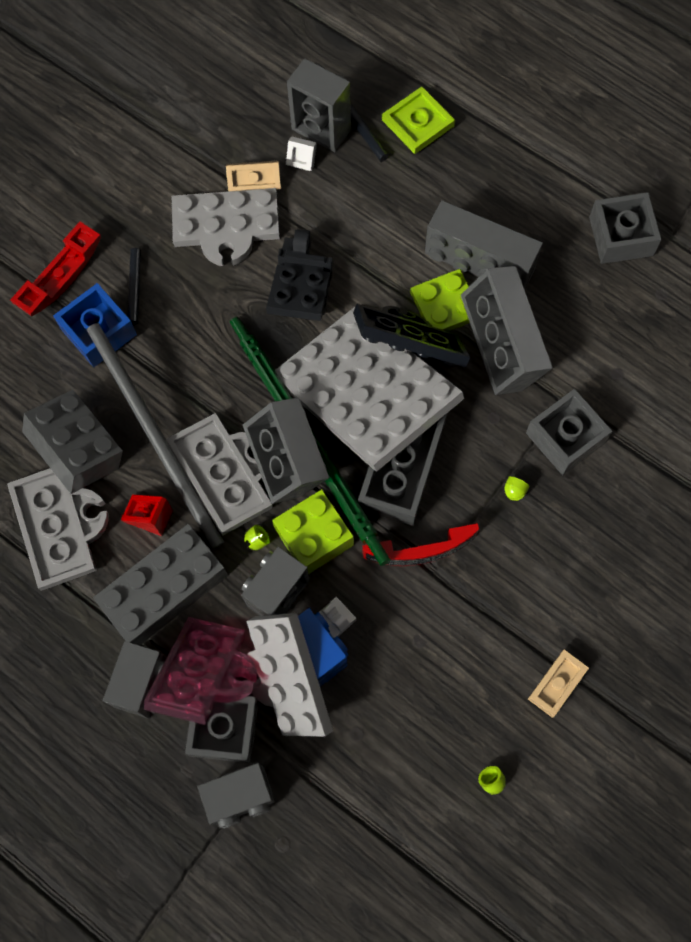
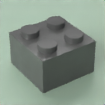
[589,192,661,264]
[526,389,612,476]
[241,547,310,616]
[102,641,171,719]
[185,691,259,763]
[197,763,276,829]

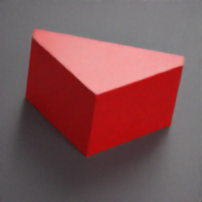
[121,495,173,536]

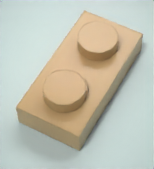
[226,161,281,192]
[528,650,589,718]

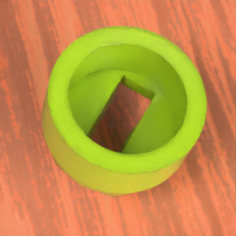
[504,476,530,501]
[244,525,270,550]
[478,766,506,795]

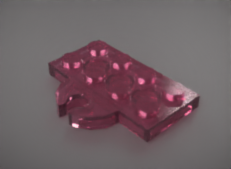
[144,617,257,725]

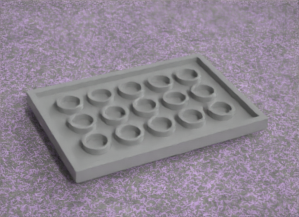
[275,307,464,472]

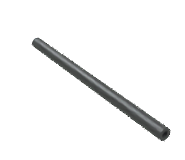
[87,323,224,549]

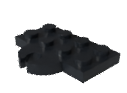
[353,303,470,367]

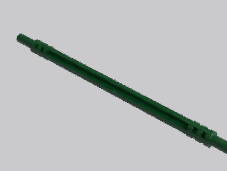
[230,317,391,566]

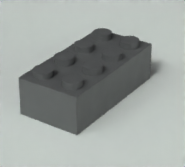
[425,200,543,290]
[460,266,553,395]
[358,413,447,526]
[93,524,228,646]

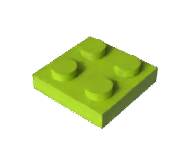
[382,86,455,154]
[410,269,470,331]

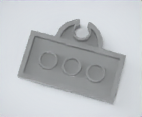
[172,188,280,266]
[166,413,272,536]
[7,468,109,591]
[243,613,333,736]

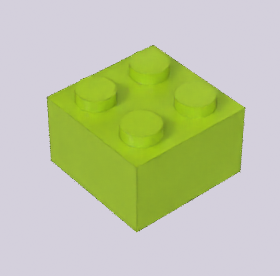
[272,489,354,574]

